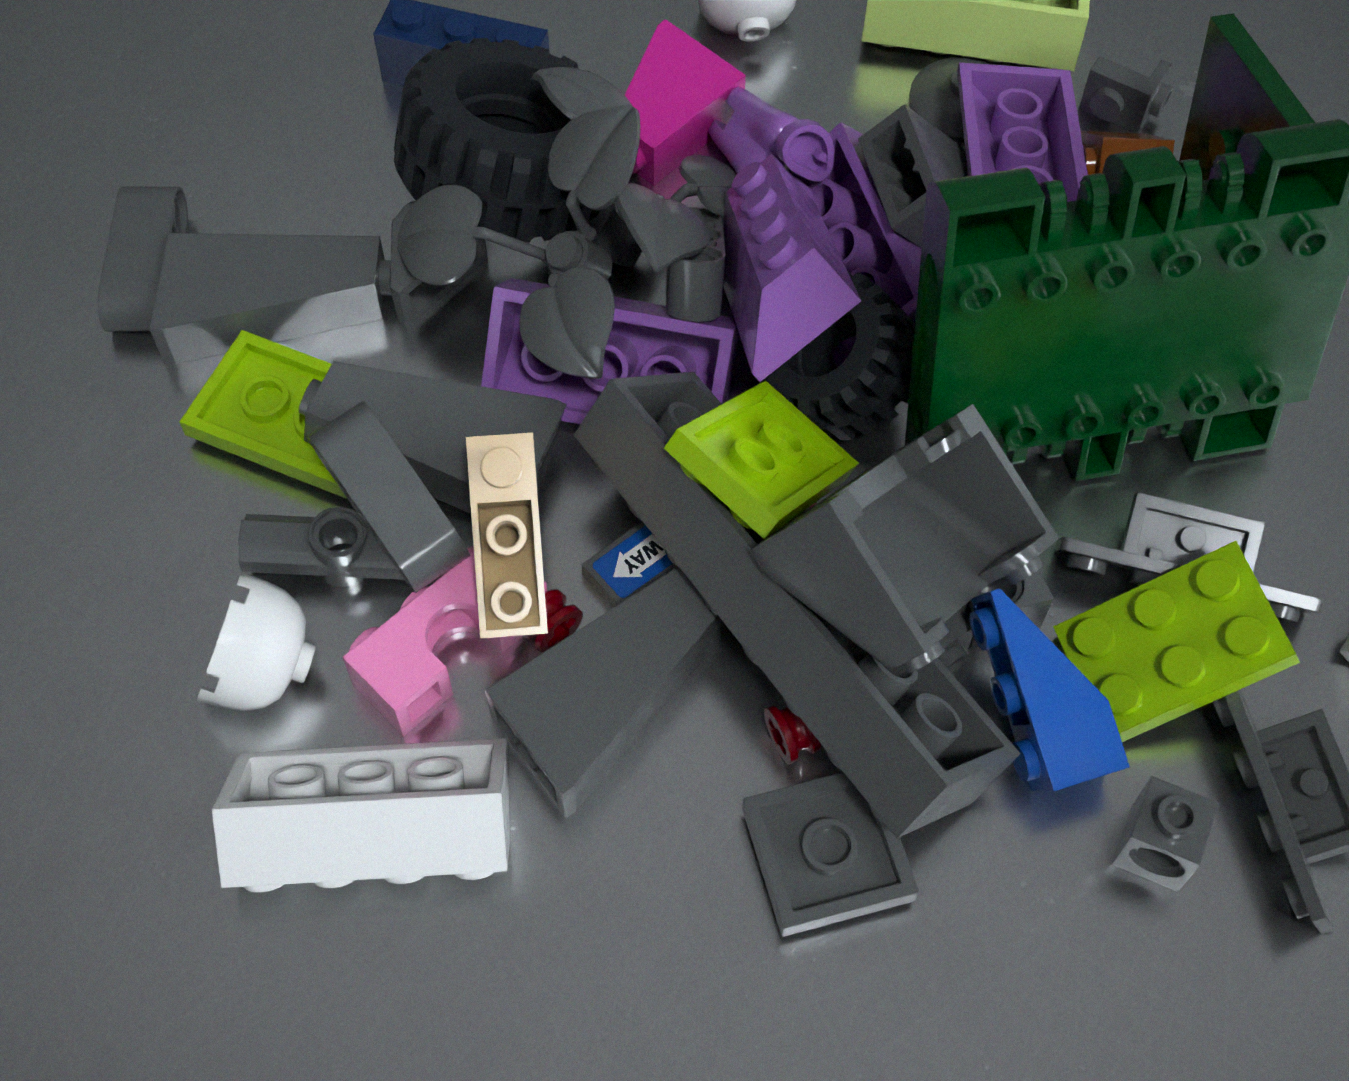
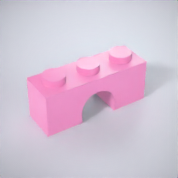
[343,546,548,737]

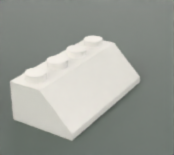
[212,738,510,892]

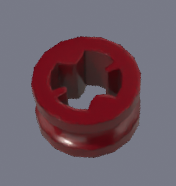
[523,589,583,653]
[764,706,821,764]

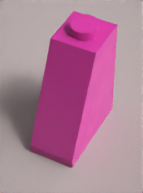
[625,19,746,186]

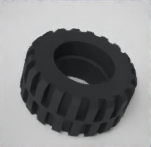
[393,38,601,243]

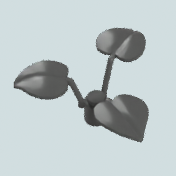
[531,67,737,272]
[397,105,641,379]

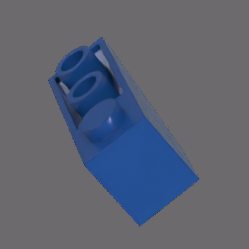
[969,589,1130,792]

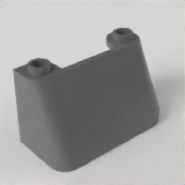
[750,404,1059,673]

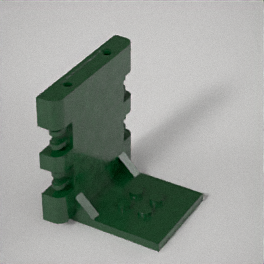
[904,13,1349,481]

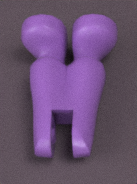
[708,87,834,200]

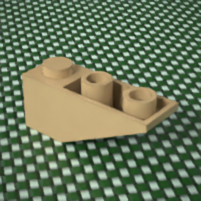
[466,432,548,639]

